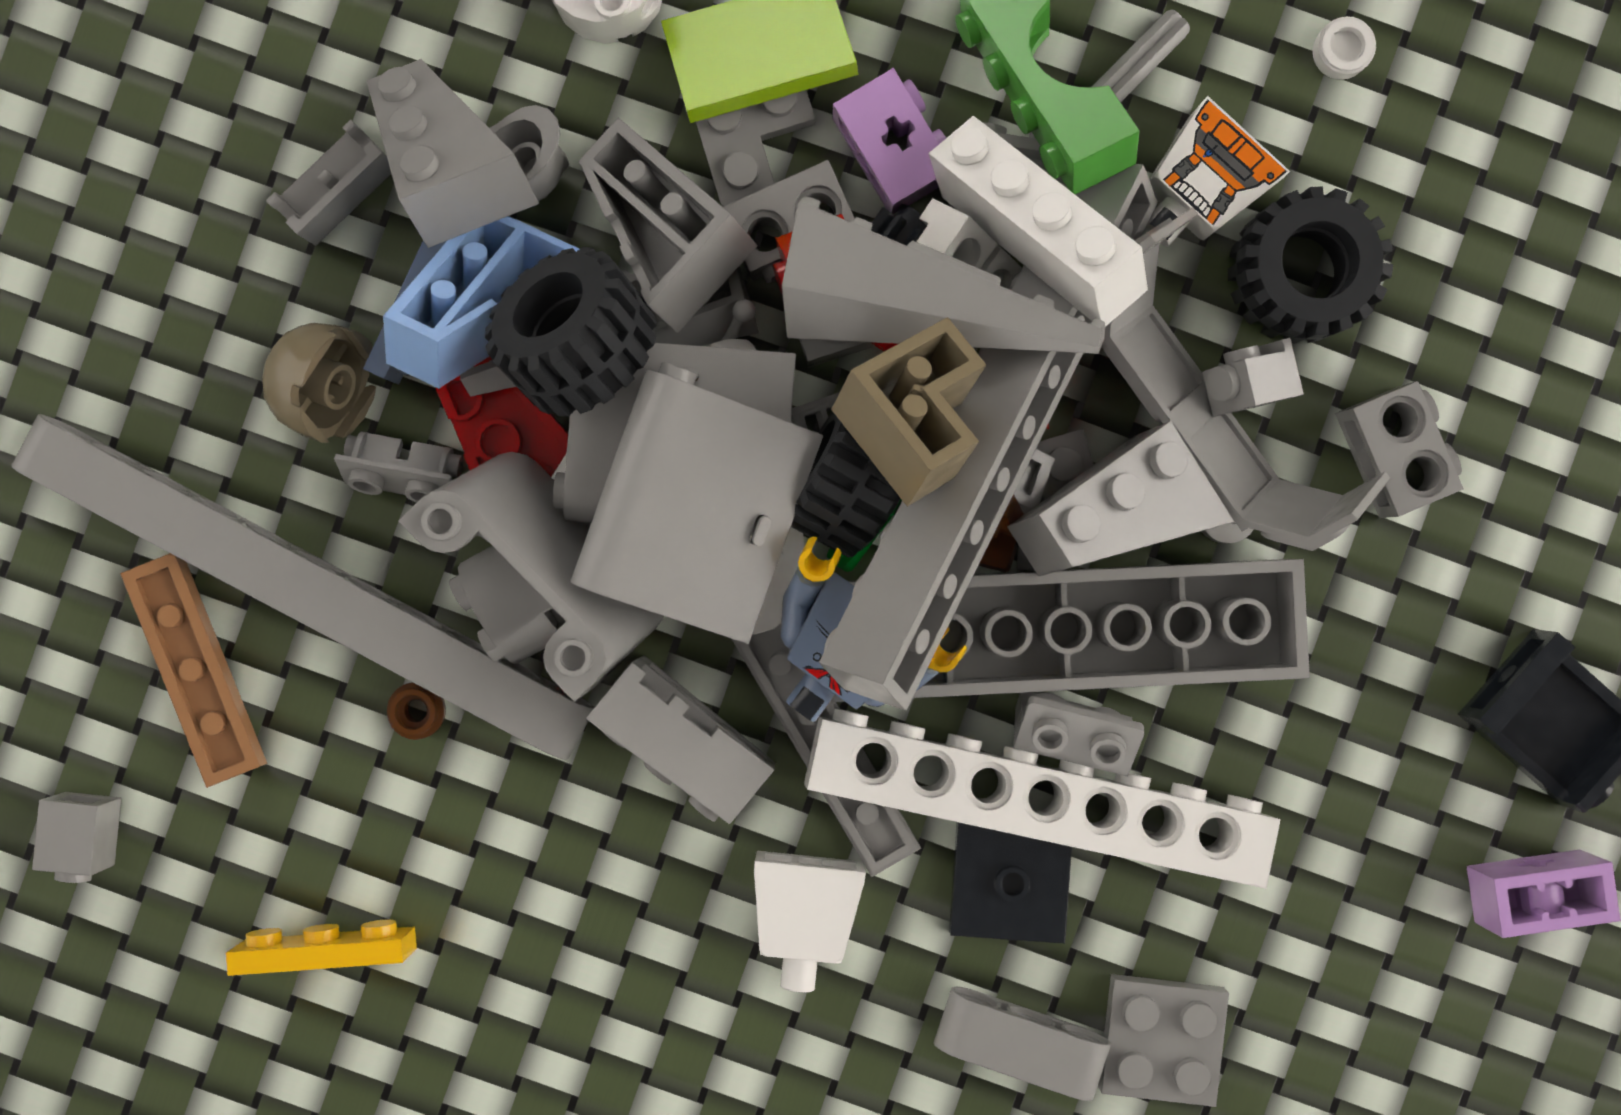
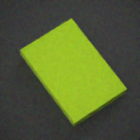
[661,0,859,123]

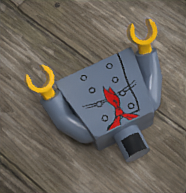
[780,536,967,723]

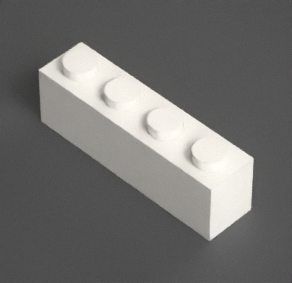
[928,116,1148,327]

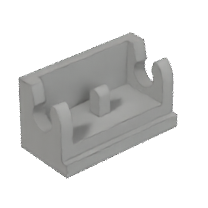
[266,119,392,246]

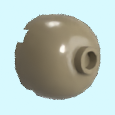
[262,323,376,443]

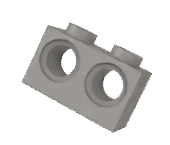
[723,160,855,283]
[1335,381,1464,518]

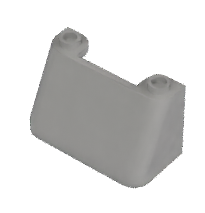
[398,452,664,702]

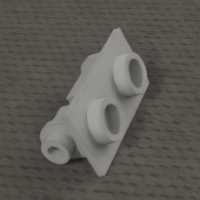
[334,431,463,503]

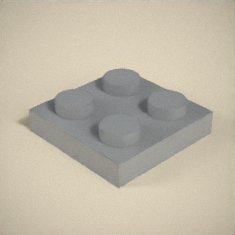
[1098,974,1229,1107]

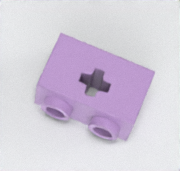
[832,68,946,215]
[1467,849,1621,938]

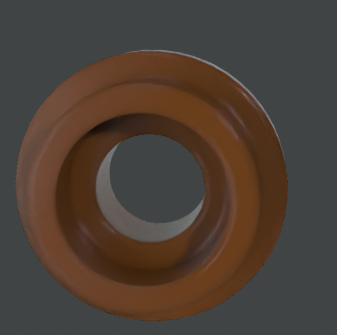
[387,682,446,740]

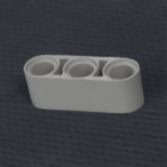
[934,986,1111,1101]

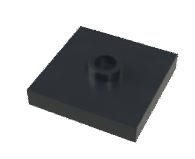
[949,822,1072,944]

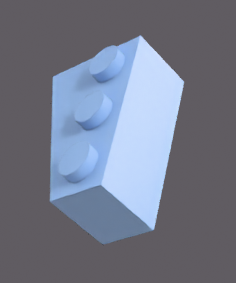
[383,216,580,389]

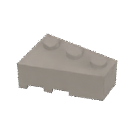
[367,59,539,248]
[579,117,758,333]

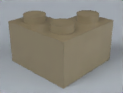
[831,317,986,507]

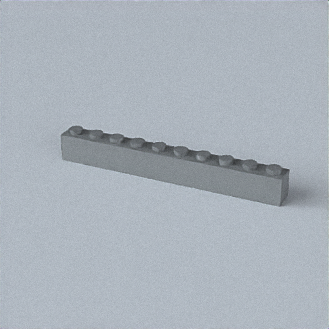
[819,164,1158,711]

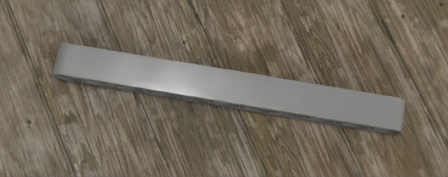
[11,414,595,760]

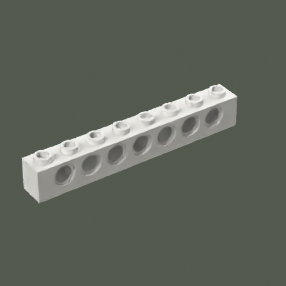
[804,709,1281,889]

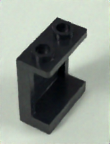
[1458,629,1621,813]

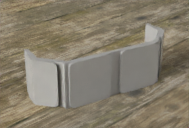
[1102,207,1391,551]

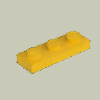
[226,920,417,976]

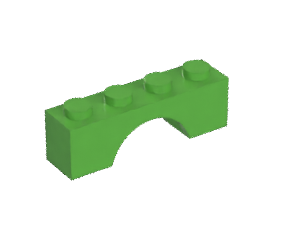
[955,0,1139,195]

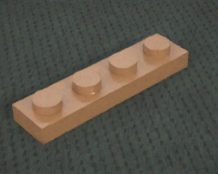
[120,553,268,788]

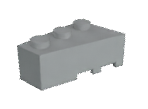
[1007,421,1234,577]
[586,655,776,824]

